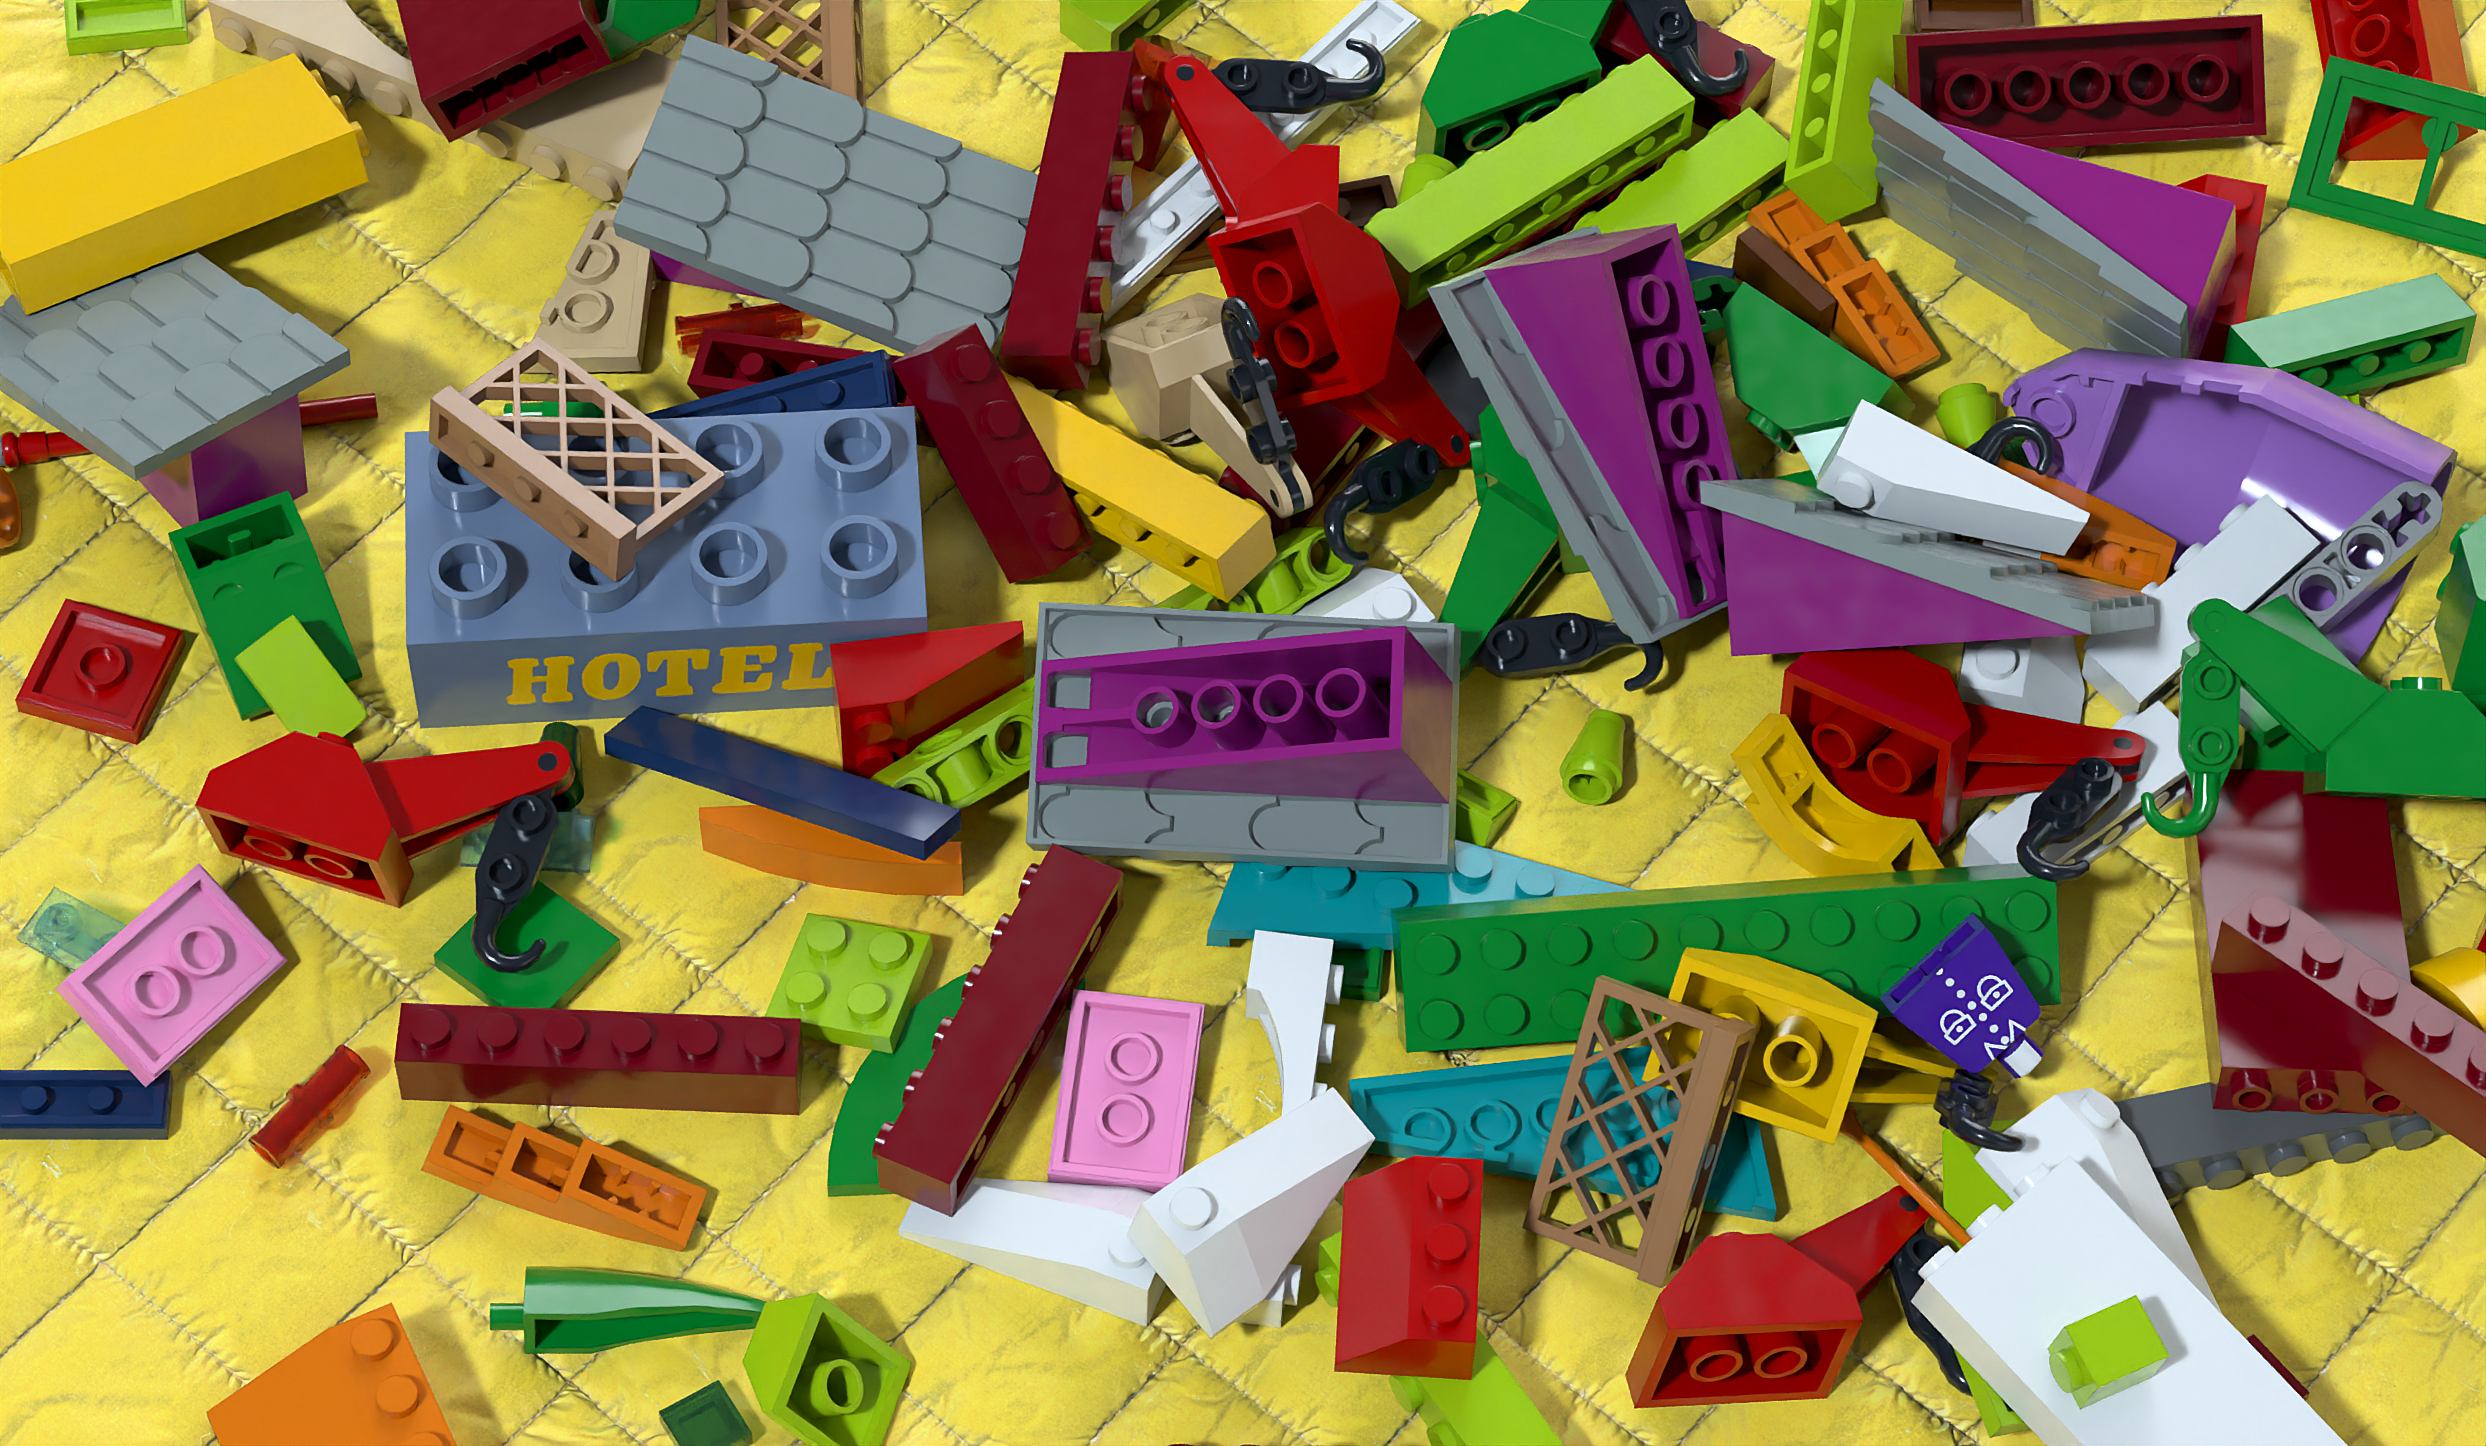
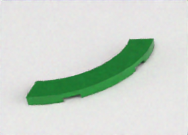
[827,965,1086,1197]

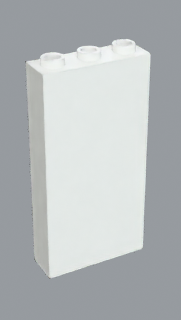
[1911,1155,2348,1446]

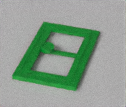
[2287,55,2486,259]

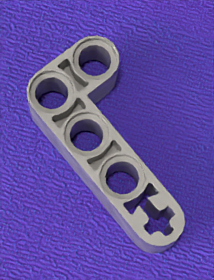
[2254,480,2443,636]

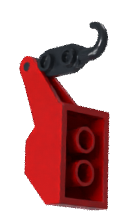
[1163,38,1387,283]
[1205,202,1471,566]
[1780,646,2146,882]
[195,731,575,973]
[1625,1185,1973,1409]

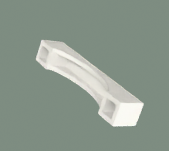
[1236,930,1344,1328]

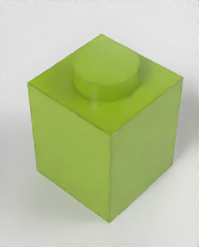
[2047,1295,2170,1410]

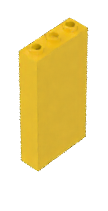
[0,53,370,316]

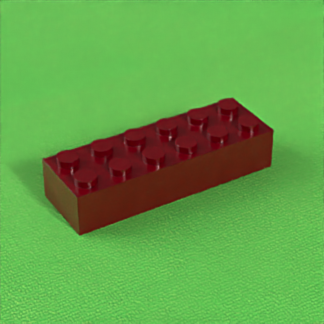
[1893,14,2267,149]

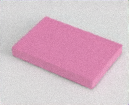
[55,863,288,1088]
[1047,989,1205,1194]

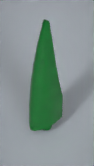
[490,1266,768,1354]

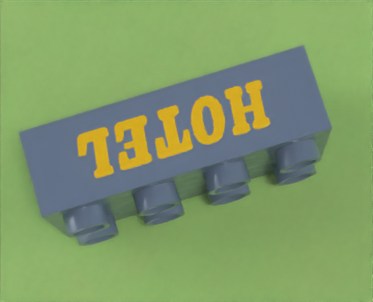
[405,406,928,729]

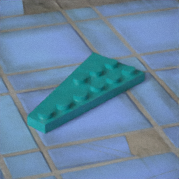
[1206,839,1637,950]
[1348,1046,1777,1222]

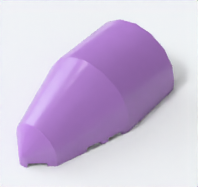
[2003,347,2458,668]

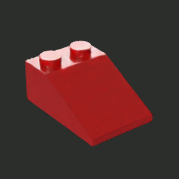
[830,620,1024,778]

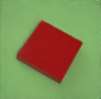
[15,598,186,745]

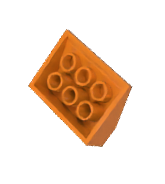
[206,1302,457,1446]

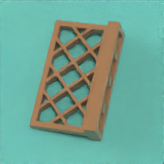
[715,0,866,107]
[429,336,725,582]
[1522,975,1758,1288]

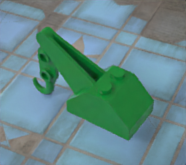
[2141,598,2486,839]

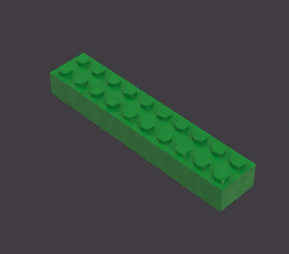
[1391,863,2061,1053]

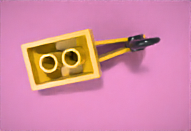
[1642,947,2026,1153]

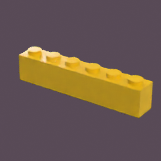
[1001,370,1277,603]

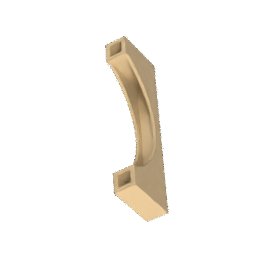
[208,0,677,204]

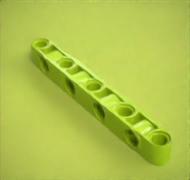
[869,526,1355,809]

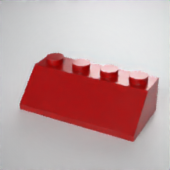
[2310,0,2478,161]

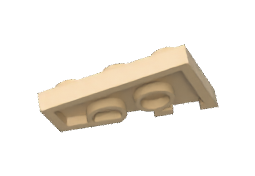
[522,210,654,373]

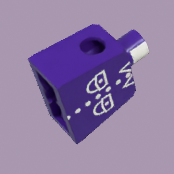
[1880,913,2044,1079]

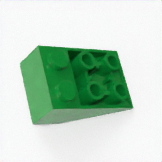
[168,491,362,721]

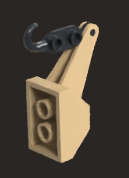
[1098,292,1313,519]

